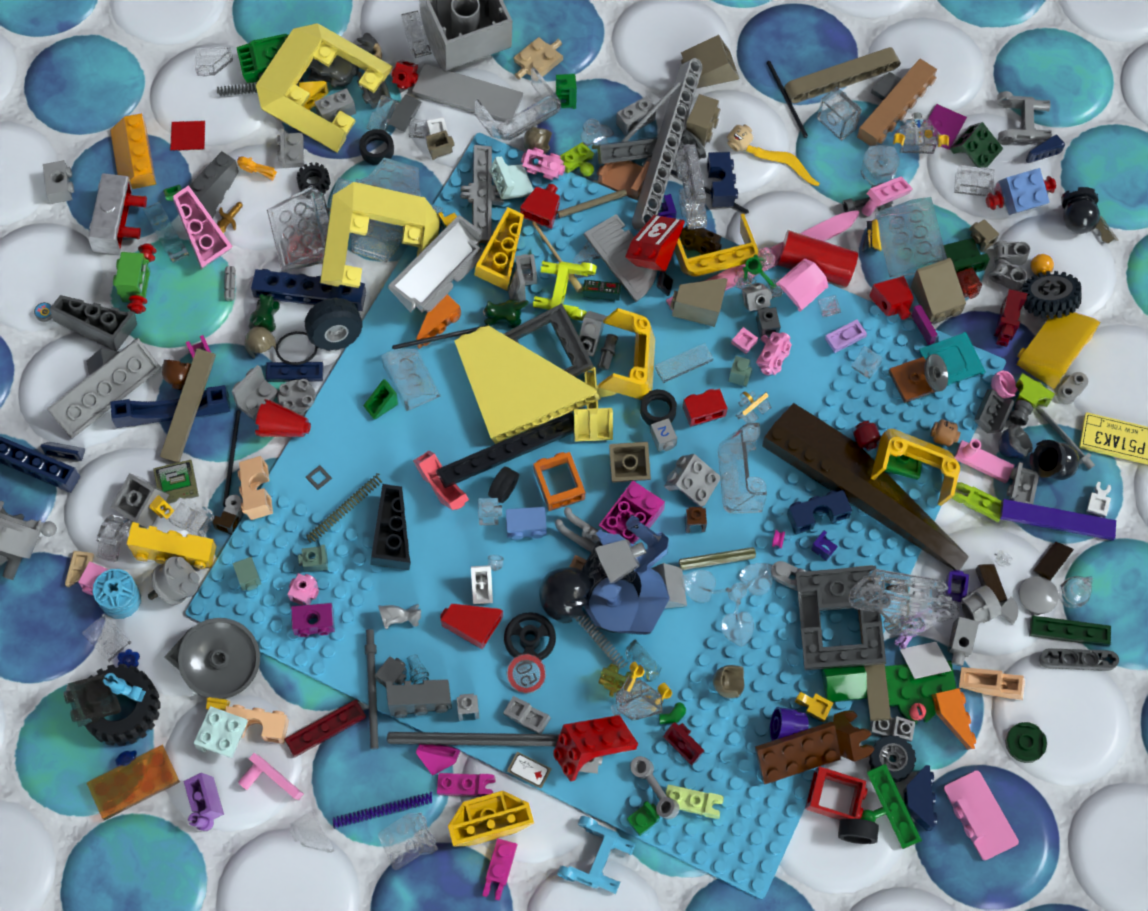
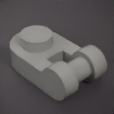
[771,561,806,591]

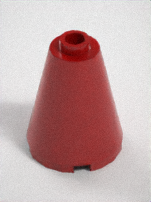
[255,399,311,437]

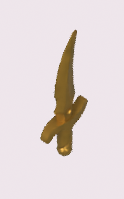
[217,202,243,233]

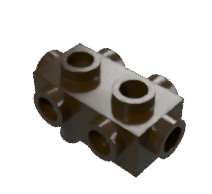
[679,221,722,255]

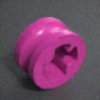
[772,530,785,549]

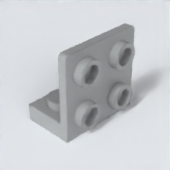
[232,365,279,420]

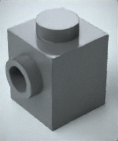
[756,307,781,338]
[375,656,407,687]

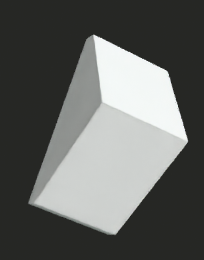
[471,565,493,604]

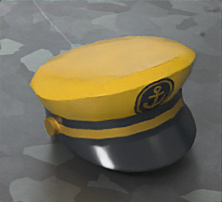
[862,219,882,252]

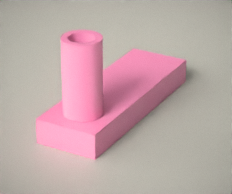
[861,176,913,216]
[954,439,1014,483]
[238,753,304,800]

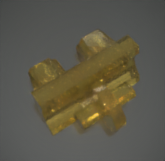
[598,663,637,698]

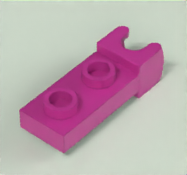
[437,773,496,797]

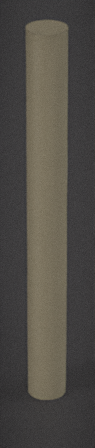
[557,189,627,218]

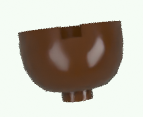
[162,360,191,390]

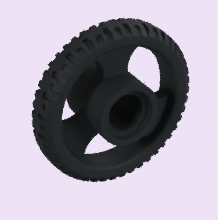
[504,612,556,663]

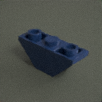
[903,765,937,831]

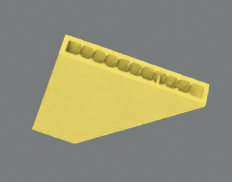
[454,326,600,444]

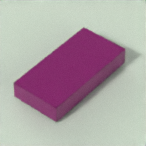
[911,305,938,346]

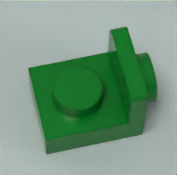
[627,801,660,836]

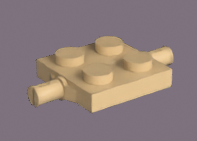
[514,37,563,80]

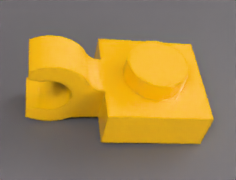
[795,692,833,722]

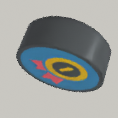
[34,302,52,322]

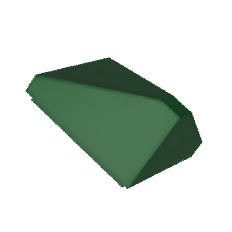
[163,185,182,201]

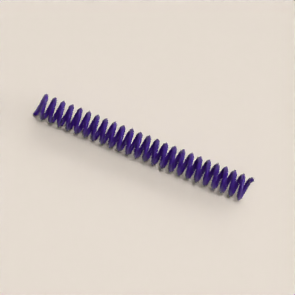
[333,791,432,829]

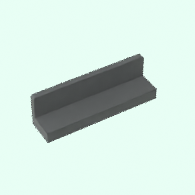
[592,137,658,164]

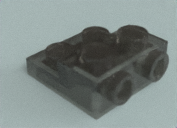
[64,673,121,727]

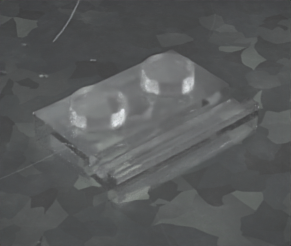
[82,614,131,662]

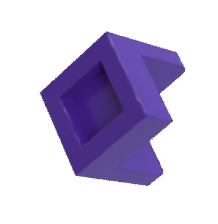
[811,530,838,561]

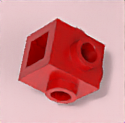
[392,60,418,89]

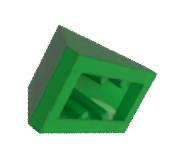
[363,379,398,419]

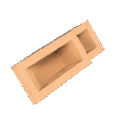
[959,667,1025,700]

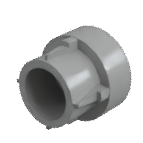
[960,585,1001,623]

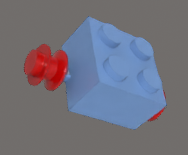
[985,168,1056,215]

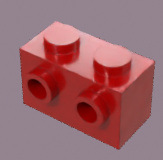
[683,389,728,427]

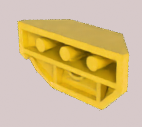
[448,791,534,847]

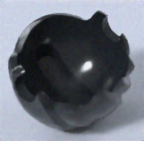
[539,567,591,623]

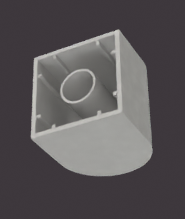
[419,0,513,71]

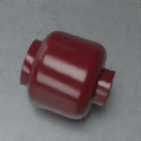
[853,421,881,451]

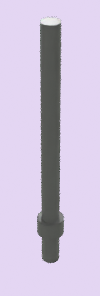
[364,629,379,750]

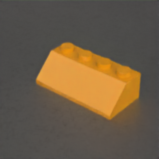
[110,113,156,189]

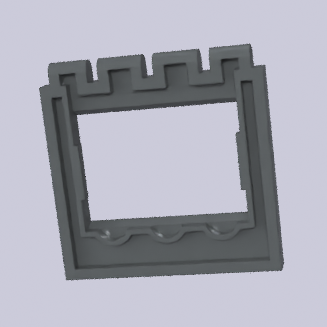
[504,303,594,377]

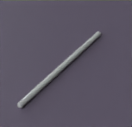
[622,82,681,141]

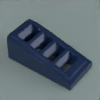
[1026,134,1065,163]

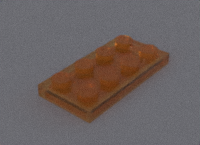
[87,744,180,821]

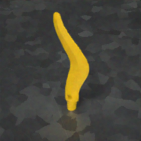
[746,145,819,186]

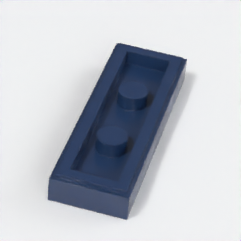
[266,362,324,382]

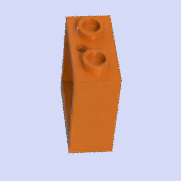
[533,452,586,511]

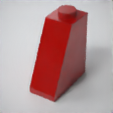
[440,604,503,650]

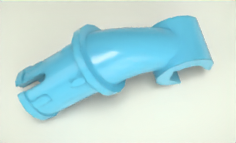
[103,673,146,702]

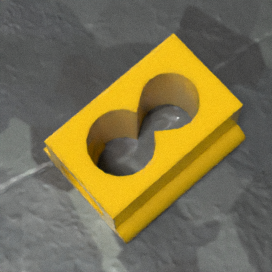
[149,495,175,519]
[206,697,230,711]

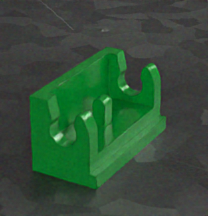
[556,74,577,109]

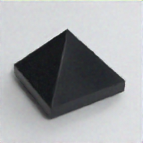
[656,271,673,296]

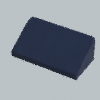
[40,442,85,461]

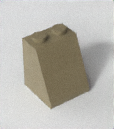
[681,35,740,89]
[910,258,966,323]
[670,278,728,327]

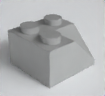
[111,473,169,528]

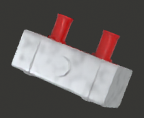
[88,173,147,255]

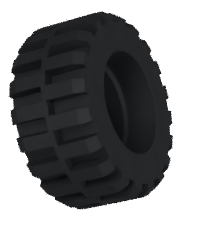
[77,664,161,746]

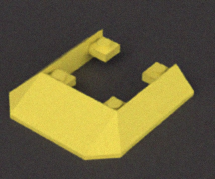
[256,23,393,153]
[320,182,440,288]

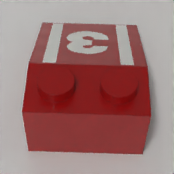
[625,215,685,272]

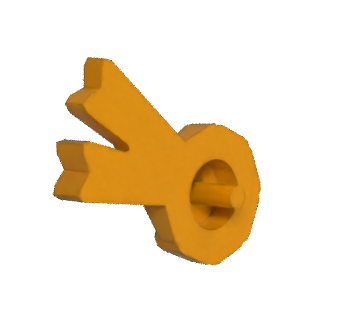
[237,156,277,181]

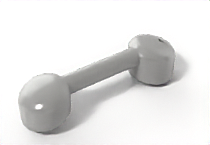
[630,756,679,820]

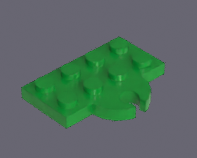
[885,660,956,724]

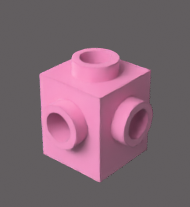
[288,573,319,605]

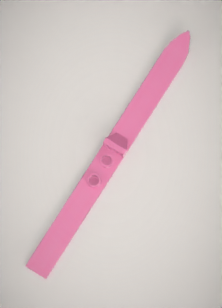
[666,210,859,312]

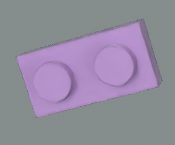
[825,320,867,353]

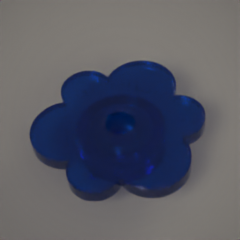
[117,649,140,668]
[115,750,137,766]

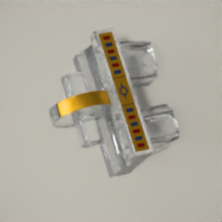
[735,391,772,425]

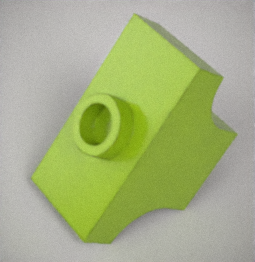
[1016,374,1055,408]

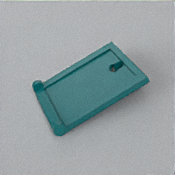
[919,332,986,386]

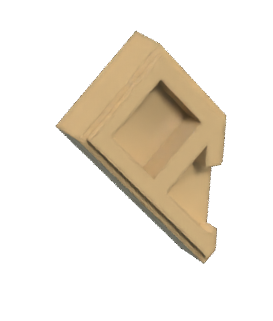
[65,551,94,587]

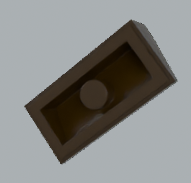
[1033,541,1074,581]
[975,564,1008,603]

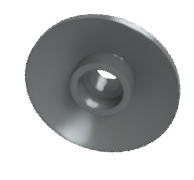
[924,354,948,392]

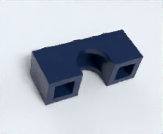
[706,152,738,207]
[787,490,852,535]

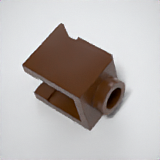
[685,507,707,533]

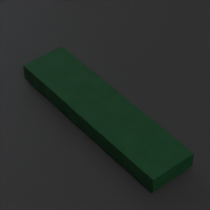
[1029,615,1111,647]

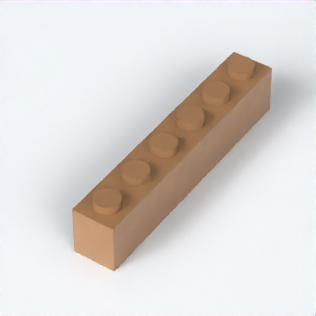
[857,58,937,149]

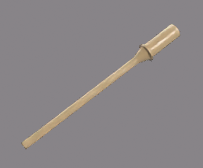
[532,221,583,293]

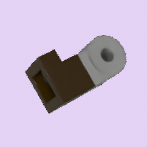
[212,495,243,535]

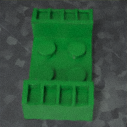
[236,34,308,83]

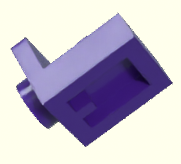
[658,194,677,219]

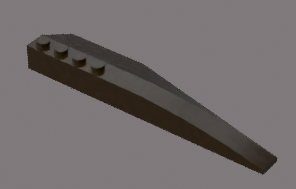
[762,403,969,570]

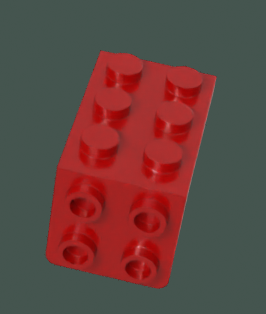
[553,715,638,781]

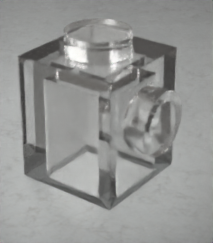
[478,498,502,525]

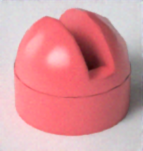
[909,703,926,721]

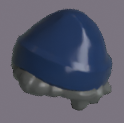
[998,425,1033,459]

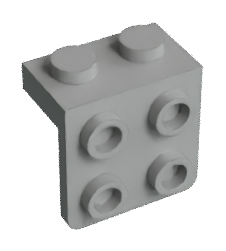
[664,454,720,507]

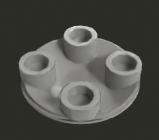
[278,379,316,413]
[1018,576,1059,615]

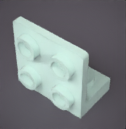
[489,156,533,200]
[193,706,248,758]

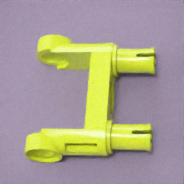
[533,261,597,321]

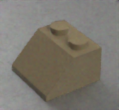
[609,442,651,482]

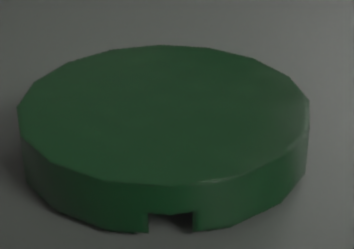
[1005,722,1047,763]

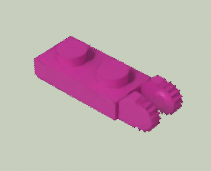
[482,838,518,901]

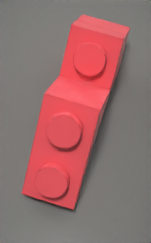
[413,451,469,510]

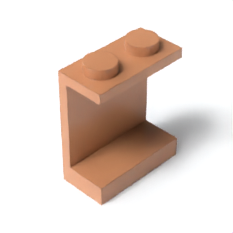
[597,160,650,200]

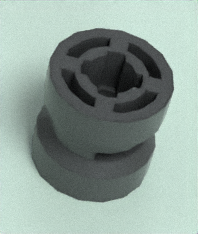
[1009,400,1034,426]

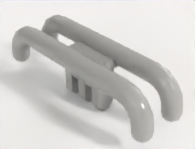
[555,507,600,552]

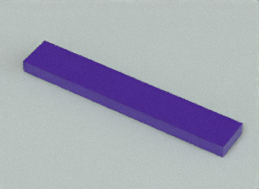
[1000,499,1117,540]

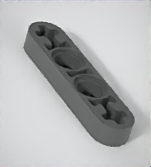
[1039,648,1119,671]

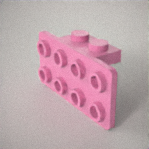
[944,771,1019,861]

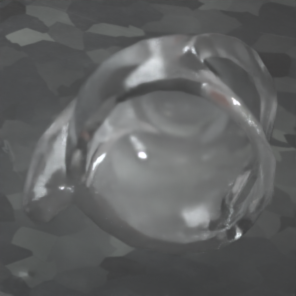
[1058,576,1093,608]

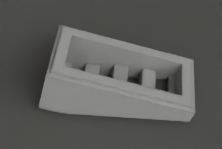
[508,268,526,302]

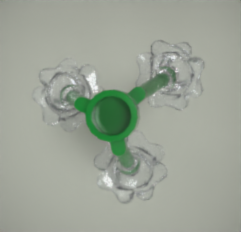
[734,248,784,299]

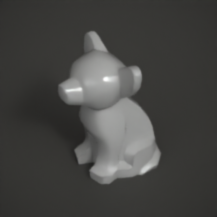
[378,604,421,629]

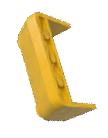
[674,214,758,277]
[598,308,655,400]
[870,429,960,506]

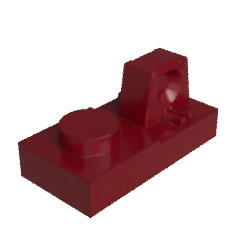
[663,722,705,766]

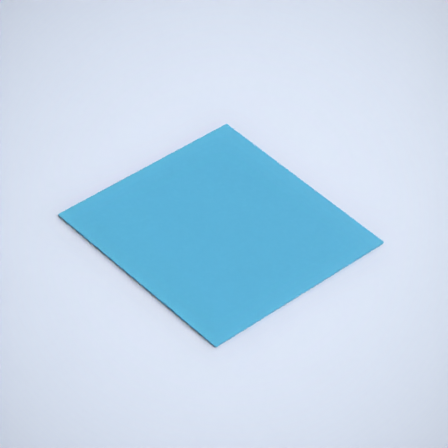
[186,133,1006,899]

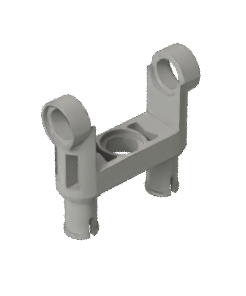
[997,91,1052,145]

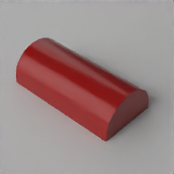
[777,230,858,287]

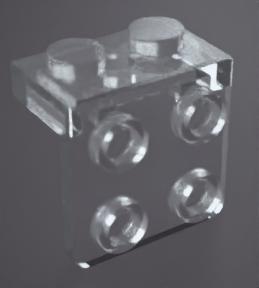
[378,813,438,870]

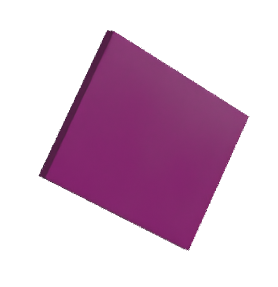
[919,104,967,150]

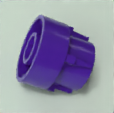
[770,707,809,741]

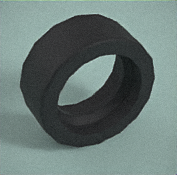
[359,129,394,165]
[640,389,677,426]
[838,818,879,844]

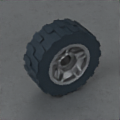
[869,735,916,783]

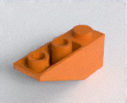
[416,294,461,349]
[932,688,976,750]

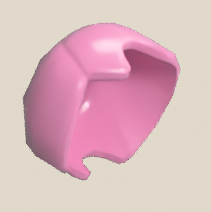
[991,370,1018,399]

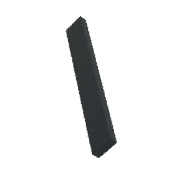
[436,412,574,488]

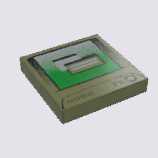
[153,460,199,504]

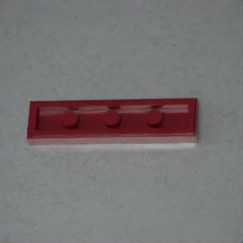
[284,699,367,758]

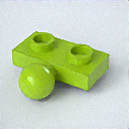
[560,142,594,176]

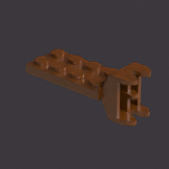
[755,710,874,785]

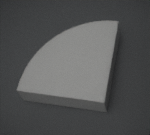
[1001,597,1018,625]

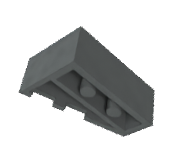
[386,680,452,718]

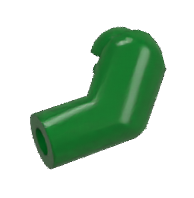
[659,702,686,724]

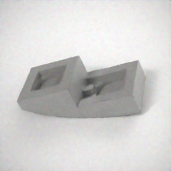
[503,696,551,734]

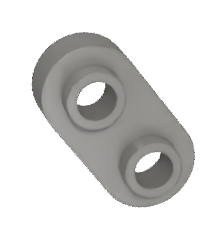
[1056,372,1088,404]

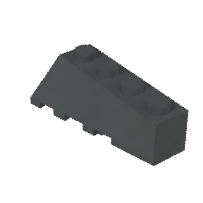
[189,151,239,218]

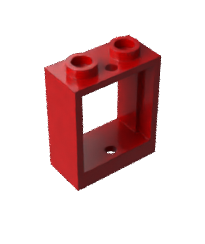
[805,766,868,820]

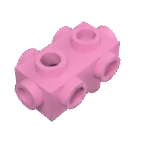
[521,147,565,181]
[756,332,792,376]

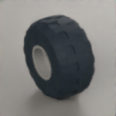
[304,298,363,351]

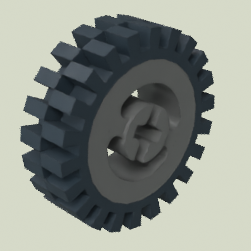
[1022,271,1082,319]

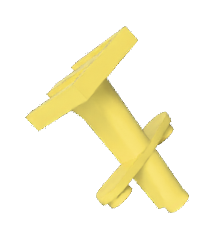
[574,367,616,442]

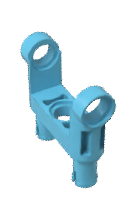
[557,816,636,894]

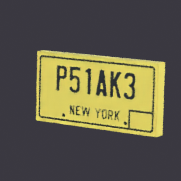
[1079,412,1148,465]

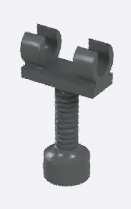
[842,183,894,212]

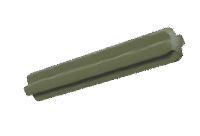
[679,547,756,570]

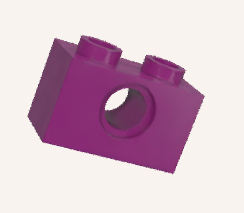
[291,603,335,637]

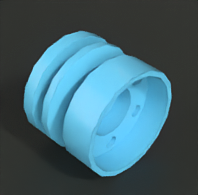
[93,569,141,619]

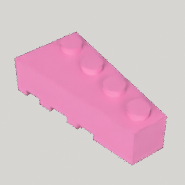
[173,185,233,270]

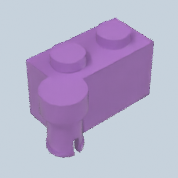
[183,773,224,831]

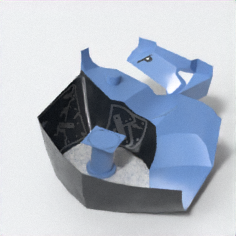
[582,515,670,635]

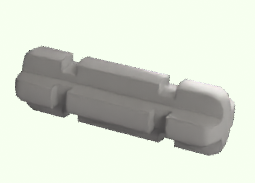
[224,266,236,301]

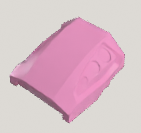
[776,259,828,312]

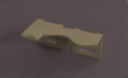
[1096,216,1119,243]

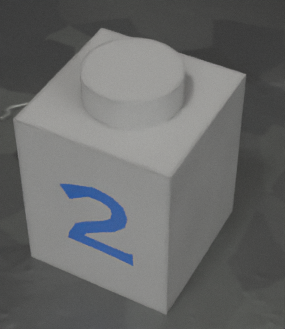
[650,418,677,452]

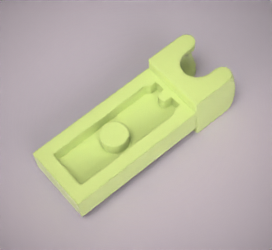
[666,784,724,819]

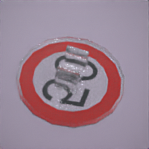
[506,654,547,694]

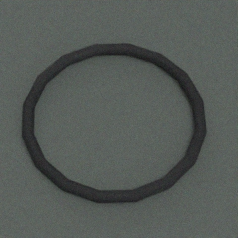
[275,331,318,365]

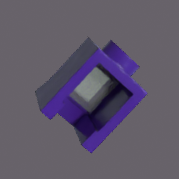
[943,570,969,602]

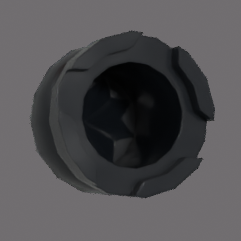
[1061,187,1100,234]
[1030,440,1080,480]

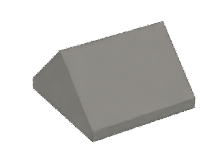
[651,563,687,608]

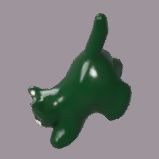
[248,294,280,332]
[483,299,528,328]

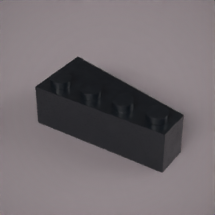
[370,484,411,570]

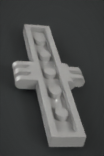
[460,145,504,244]

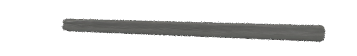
[387,732,559,746]

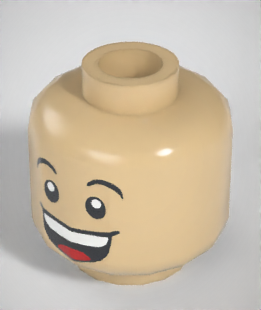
[727,124,753,152]

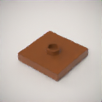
[889,357,936,403]

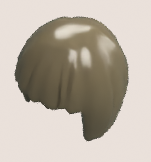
[523,127,552,154]
[245,327,276,359]
[712,665,744,699]

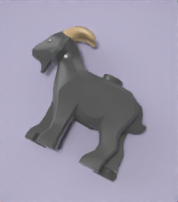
[308,33,382,88]

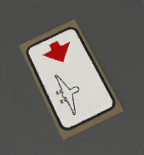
[507,752,551,788]

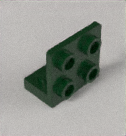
[950,122,1003,172]
[939,238,990,277]

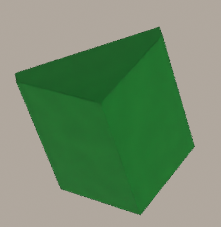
[821,666,867,702]

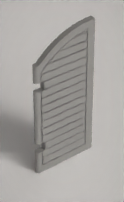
[583,214,659,302]

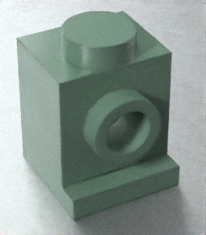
[729,356,752,387]
[298,545,328,572]

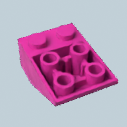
[599,481,665,545]

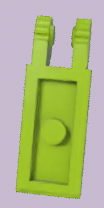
[952,482,1001,522]

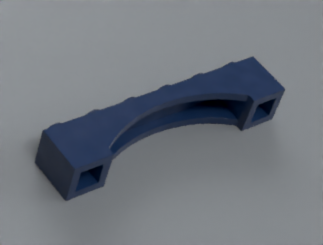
[110,385,231,428]

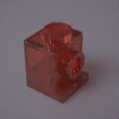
[956,267,982,299]

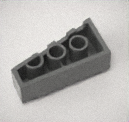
[50,295,137,351]

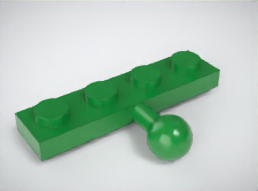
[861,763,922,849]

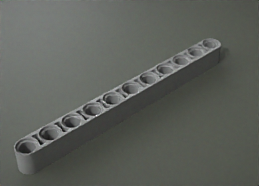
[632,58,702,231]

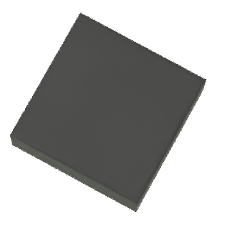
[306,465,332,490]

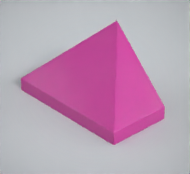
[416,744,460,776]

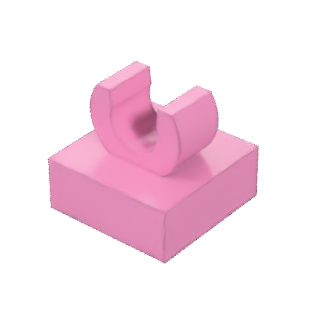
[731,327,758,354]

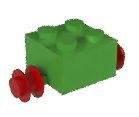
[113,243,157,314]

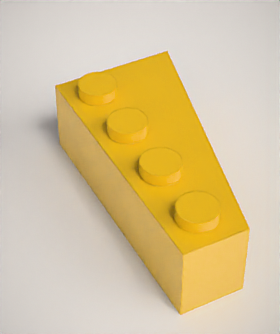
[474,207,524,291]
[127,522,216,569]

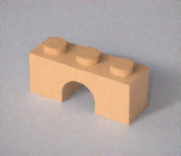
[238,456,273,520]
[225,705,289,744]

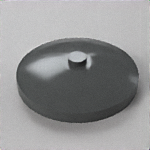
[178,618,260,699]

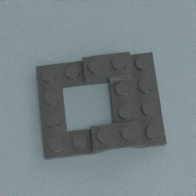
[796,566,886,670]

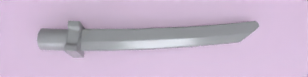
[1036,407,1095,470]

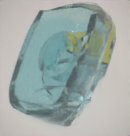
[626,639,662,682]

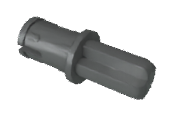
[598,334,618,371]

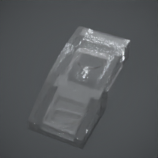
[366,95,399,131]

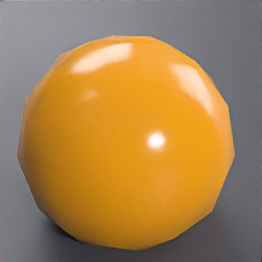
[1030,254,1054,276]

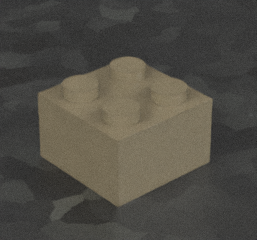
[686,94,721,148]

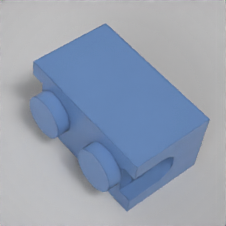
[506,507,546,540]

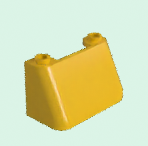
[1016,311,1101,389]

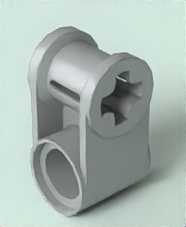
[994,241,1030,265]
[989,259,1027,291]

